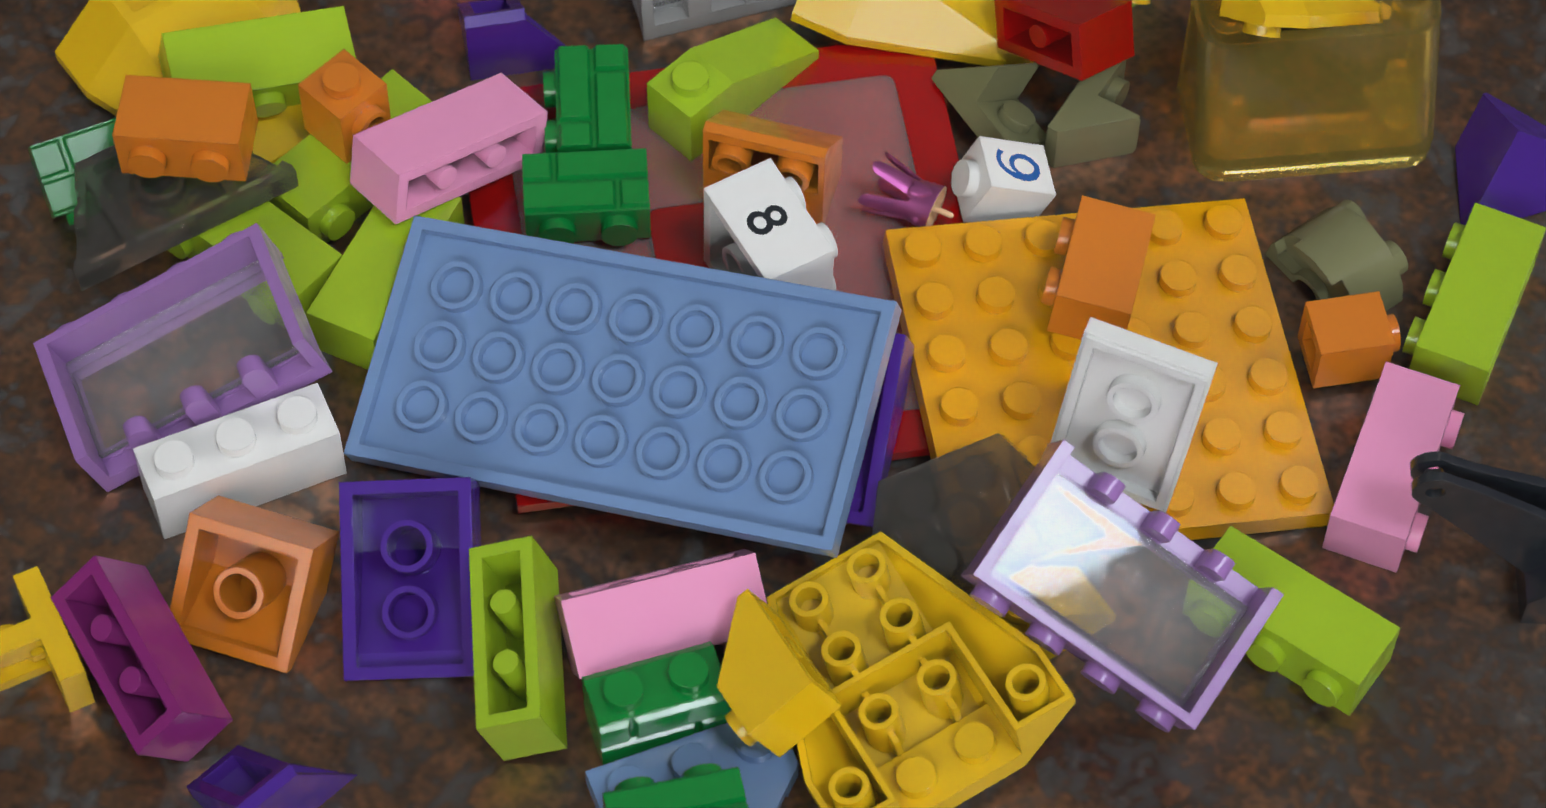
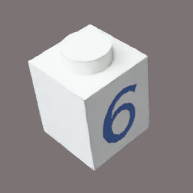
[951,136,1056,223]

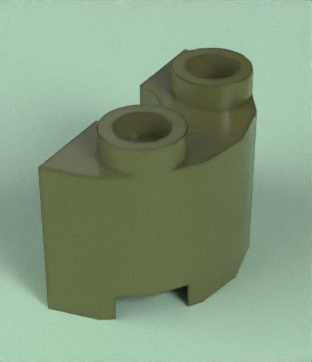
[1265,199,1408,311]

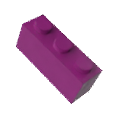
[50,555,233,762]

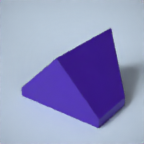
[457,0,566,81]
[1455,93,1546,225]
[186,745,357,808]

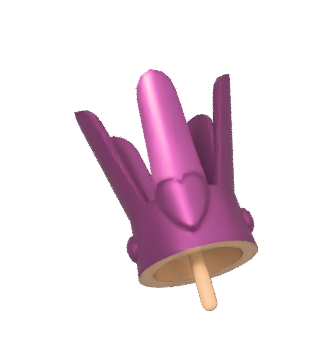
[858,151,954,227]

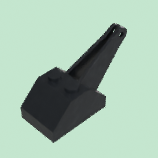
[1410,451,1546,624]

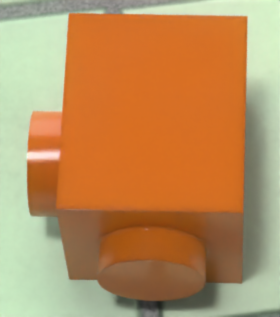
[298,49,391,164]
[1297,291,1401,389]

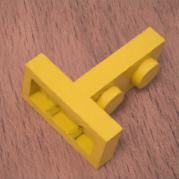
[0,566,95,713]

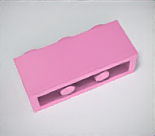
[350,73,548,224]
[1322,362,1465,573]
[554,549,767,679]

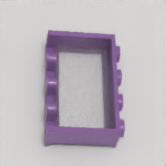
[33,223,332,492]
[961,440,1284,733]

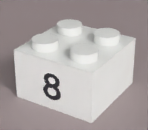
[704,158,838,291]

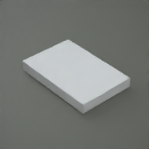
[1051,317,1218,513]

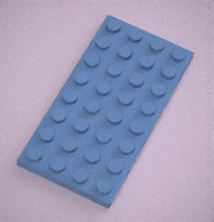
[343,215,902,558]

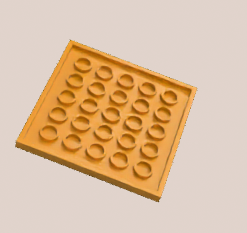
[882,198,1334,565]

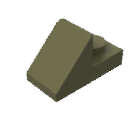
[1044,60,1141,168]
[931,63,1046,149]

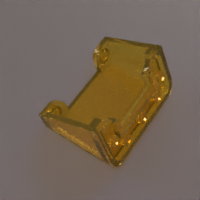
[1177,0,1441,182]

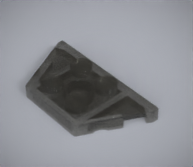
[74,145,299,291]
[872,433,1106,592]

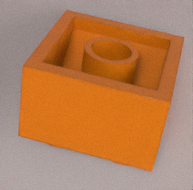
[170,495,339,673]

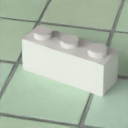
[133,383,347,540]

